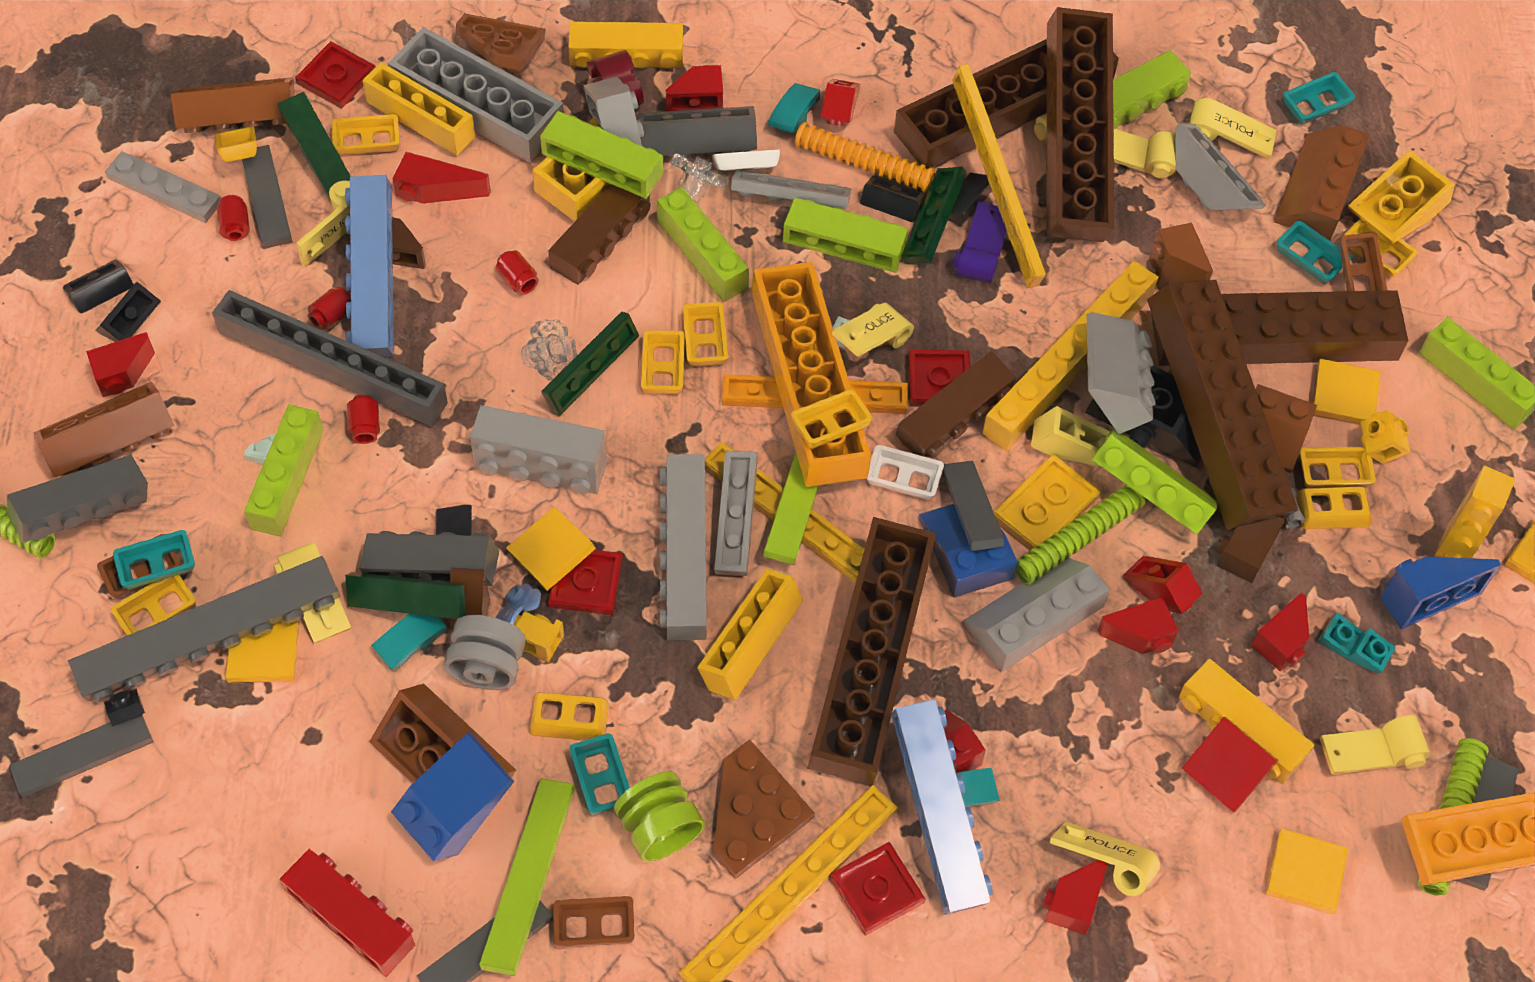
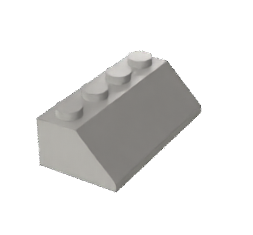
[1086,312,1155,434]
[962,558,1110,672]

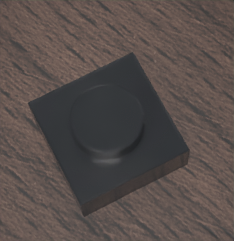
[104,689,145,726]

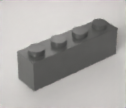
[638,106,757,157]
[7,454,148,543]
[359,531,499,586]

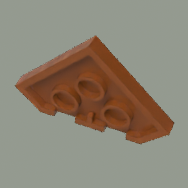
[456,13,546,72]
[714,739,815,879]

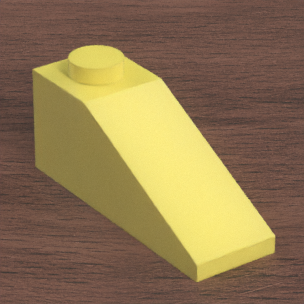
[1031,406,1110,466]

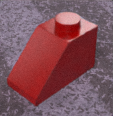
[665,65,723,111]
[821,79,860,126]
[86,332,155,397]
[1123,555,1203,614]
[1251,592,1309,672]
[1098,597,1179,654]
[944,710,986,773]
[1042,860,1108,935]

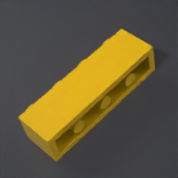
[568,22,683,69]
[363,62,475,156]
[1434,465,1516,558]
[697,568,803,701]
[1178,658,1315,785]

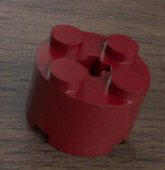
[586,50,644,106]

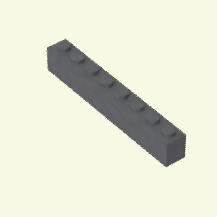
[212,290,448,427]
[68,556,341,703]

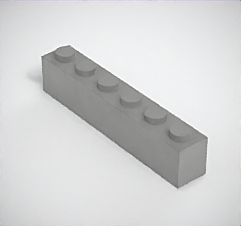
[660,454,707,641]

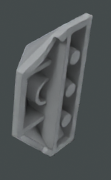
[1175,123,1266,210]

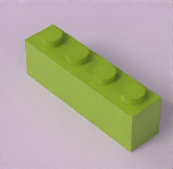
[1113,50,1191,129]
[540,111,663,199]
[657,187,749,302]
[783,197,908,273]
[1419,317,1535,430]
[244,404,324,537]
[1092,428,1218,534]

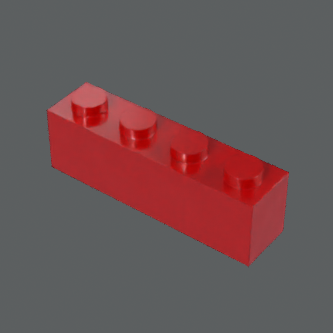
[279,848,416,977]

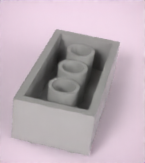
[470,405,607,494]

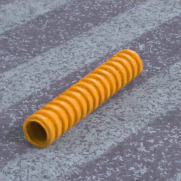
[795,122,935,193]

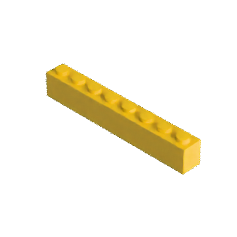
[982,261,1158,451]

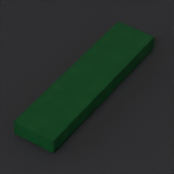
[277,92,351,205]
[901,166,967,264]
[541,311,640,416]
[345,572,466,619]

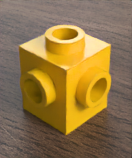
[1360,410,1411,464]

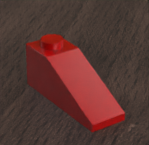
[392,152,491,204]

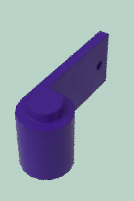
[952,201,1007,283]

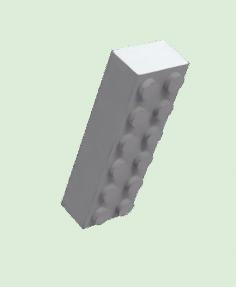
[388,27,564,163]

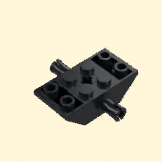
[1085,366,1202,468]

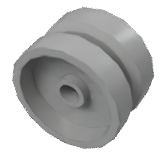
[443,615,526,690]

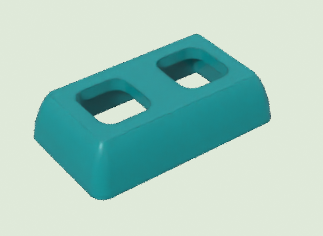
[1283,72,1355,124]
[1276,221,1351,284]
[113,530,195,589]
[569,733,630,815]

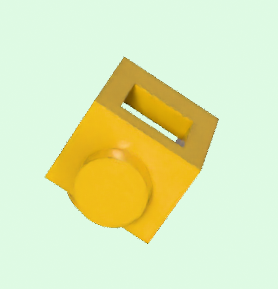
[513,611,564,663]

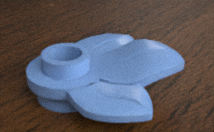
[495,583,541,625]

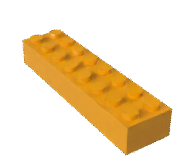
[751,262,872,487]

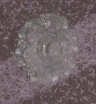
[670,152,729,202]
[521,318,578,381]

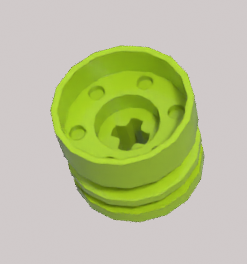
[614,771,705,862]

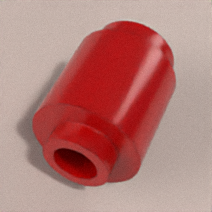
[217,195,250,241]
[496,250,539,295]
[308,287,351,330]
[347,395,380,444]

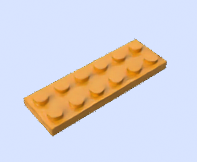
[1401,792,1535,886]

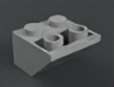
[583,77,644,146]

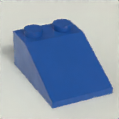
[919,504,1018,598]
[1380,557,1502,629]
[391,733,514,861]

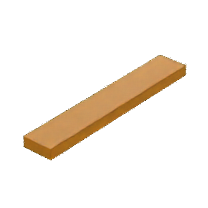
[722,374,908,414]

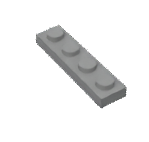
[105,151,221,224]
[731,170,851,209]
[714,451,758,576]

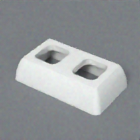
[712,150,780,172]
[866,445,944,500]

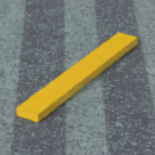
[952,63,1046,288]
[705,441,865,583]
[679,785,898,982]

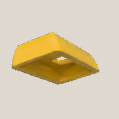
[332,114,399,155]
[215,127,257,162]
[1344,219,1418,278]
[683,302,729,367]
[641,330,685,394]
[791,390,873,449]
[1300,447,1376,488]
[1295,487,1372,530]
[111,575,196,636]
[529,692,609,740]

